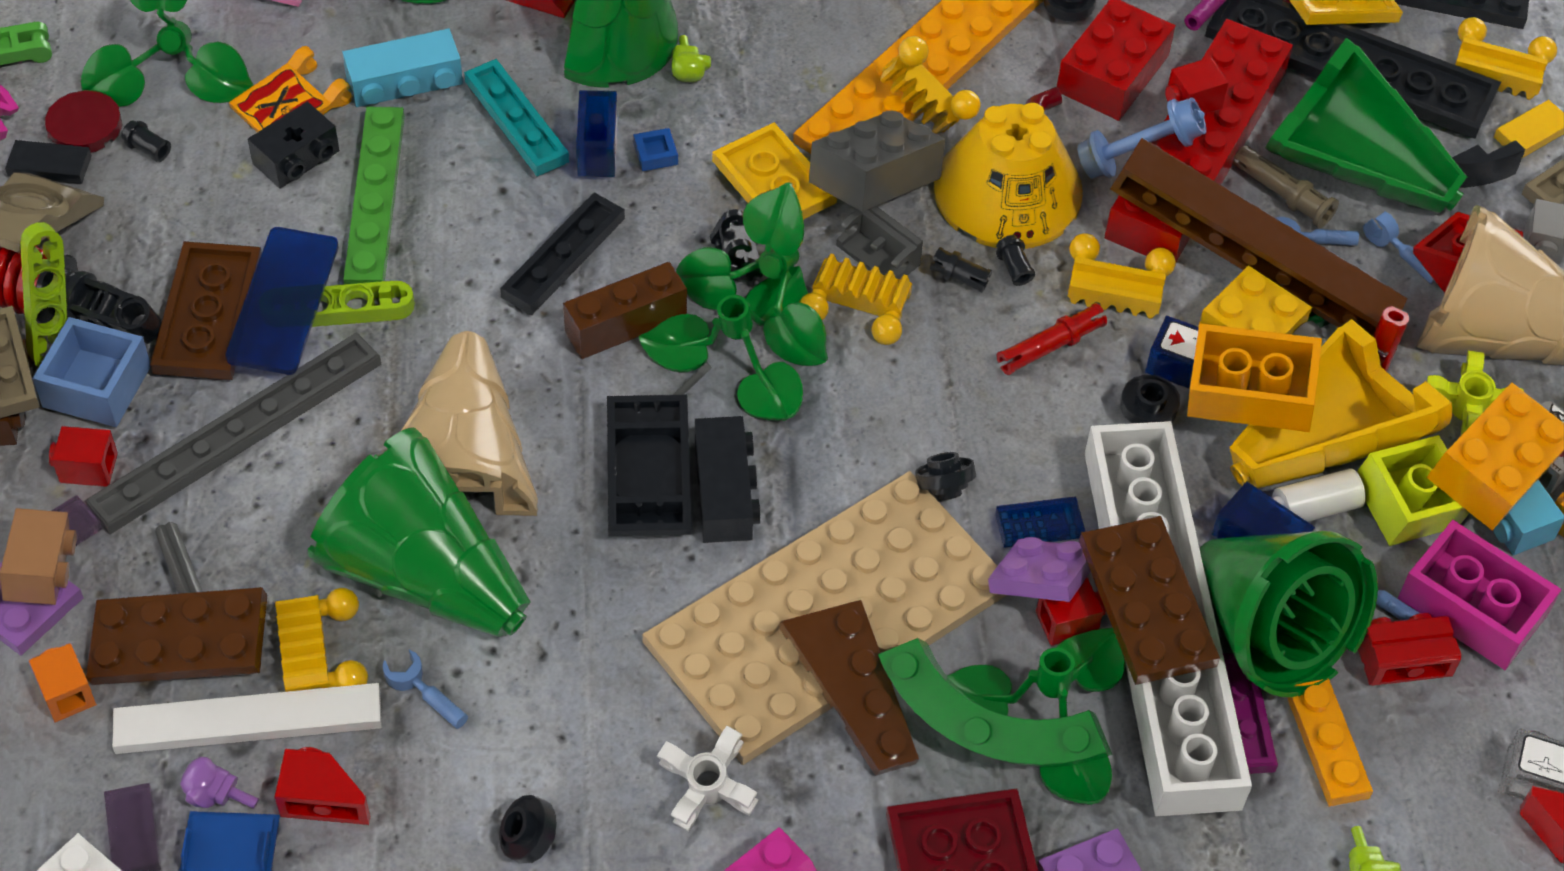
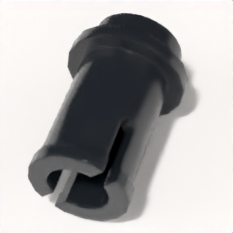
[121,120,171,162]
[996,235,1035,286]

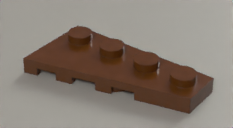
[778,600,919,776]

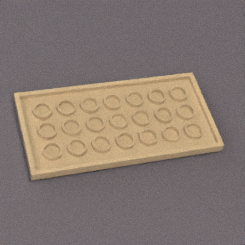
[642,471,1007,765]

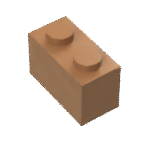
[0,508,77,605]

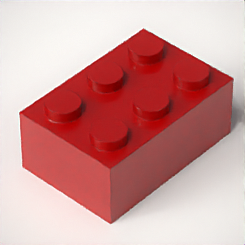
[1056,0,1176,121]

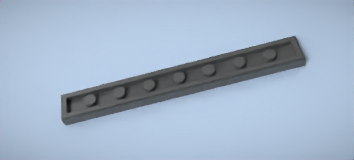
[85,332,381,535]

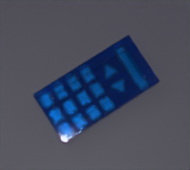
[995,496,1086,548]

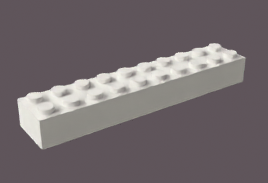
[1085,421,1252,817]

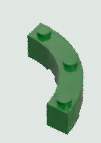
[878,638,1113,767]

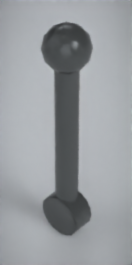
[673,362,712,395]

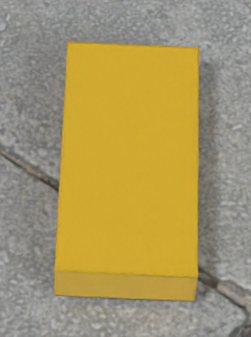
[1494,99,1564,158]

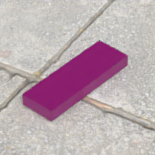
[1223,653,1278,774]

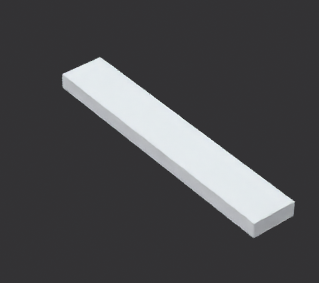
[112,683,382,754]

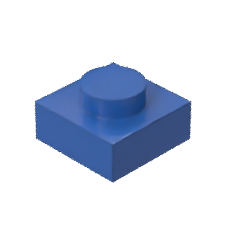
[633,128,678,171]

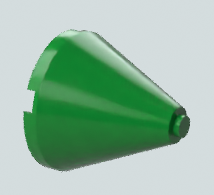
[1199,531,1378,697]

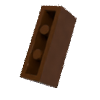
[563,262,687,359]

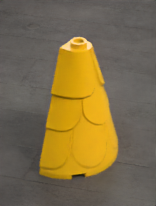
[1229,319,1452,489]

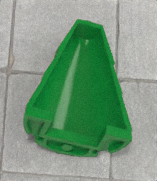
[564,0,678,88]
[1265,38,1467,214]
[308,427,531,637]

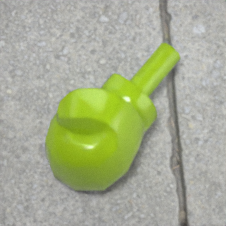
[671,35,711,82]
[1348,826,1401,871]

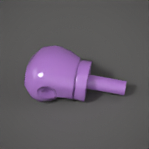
[180,757,259,809]

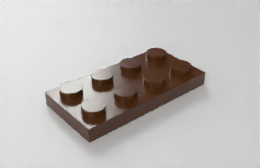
[150,241,263,380]
[1079,516,1220,685]
[86,587,268,685]

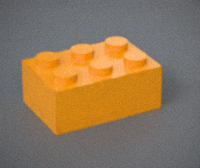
[1187,323,1322,432]
[1426,382,1564,531]

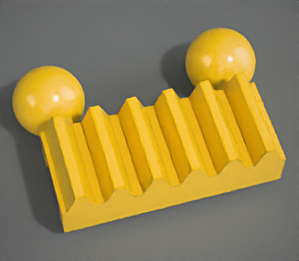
[1455,17,1557,100]
[880,36,981,134]
[1067,233,1176,319]
[799,253,912,345]
[275,588,368,692]

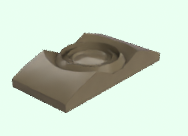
[0,173,104,253]

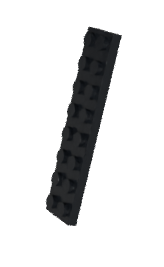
[1205,0,1501,139]

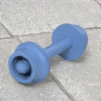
[1077,98,1206,179]

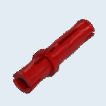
[996,303,1107,375]

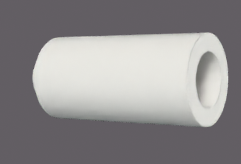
[1269,468,1365,528]

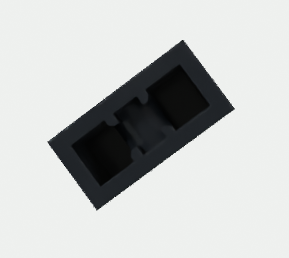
[247,101,340,189]

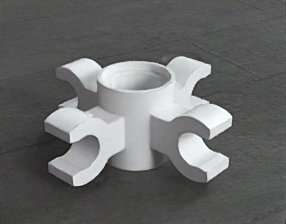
[657,726,759,832]

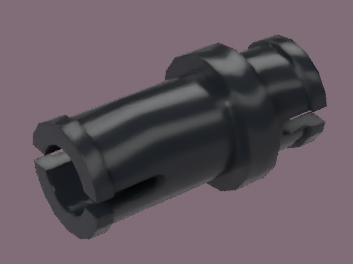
[930,247,992,293]

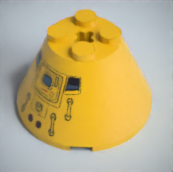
[934,103,1083,249]

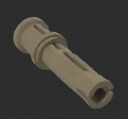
[1233,145,1339,228]

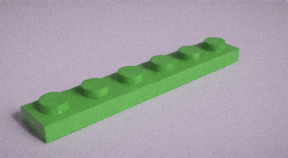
[343,107,405,284]

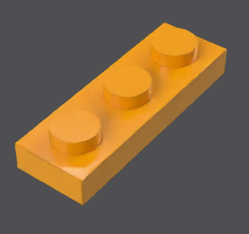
[1287,678,1373,807]

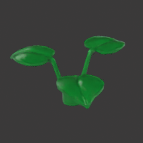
[81,0,254,107]
[676,182,828,366]
[639,266,808,421]
[947,628,1125,805]

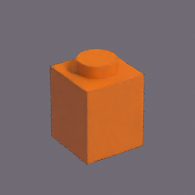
[29,643,97,722]

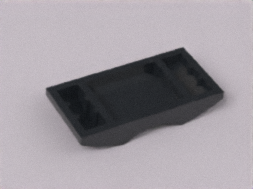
[607,394,692,537]

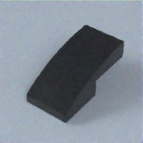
[1452,140,1526,188]

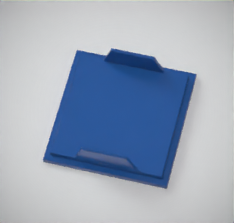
[179,811,280,871]

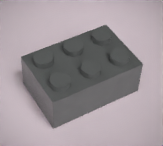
[809,111,945,212]

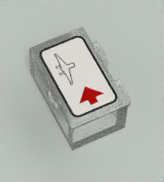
[1498,728,1564,800]

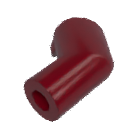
[1025,87,1062,111]

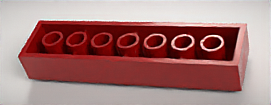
[1104,19,1293,262]

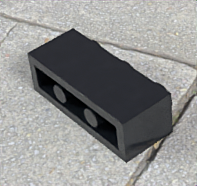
[694,416,760,543]

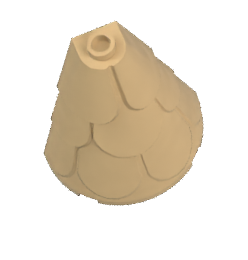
[1416,205,1564,365]
[401,331,538,516]

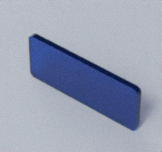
[226,227,339,375]

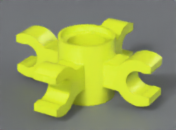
[1427,350,1524,435]

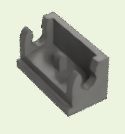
[836,206,923,279]

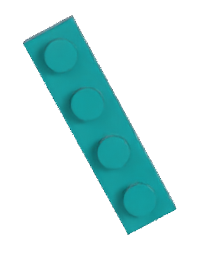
[464,58,570,177]

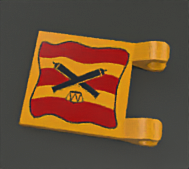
[229,46,353,132]

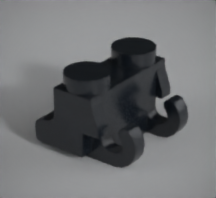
[710,209,763,281]

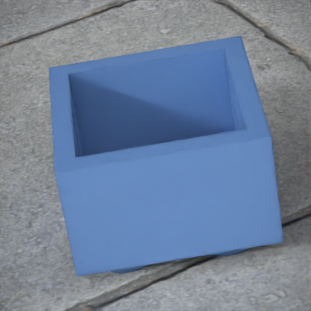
[32,317,151,428]

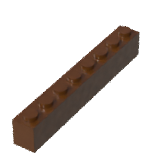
[1110,138,1408,336]

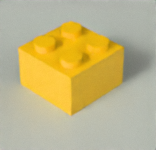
[1198,265,1312,334]

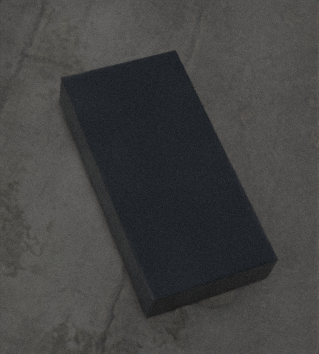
[5,140,92,184]

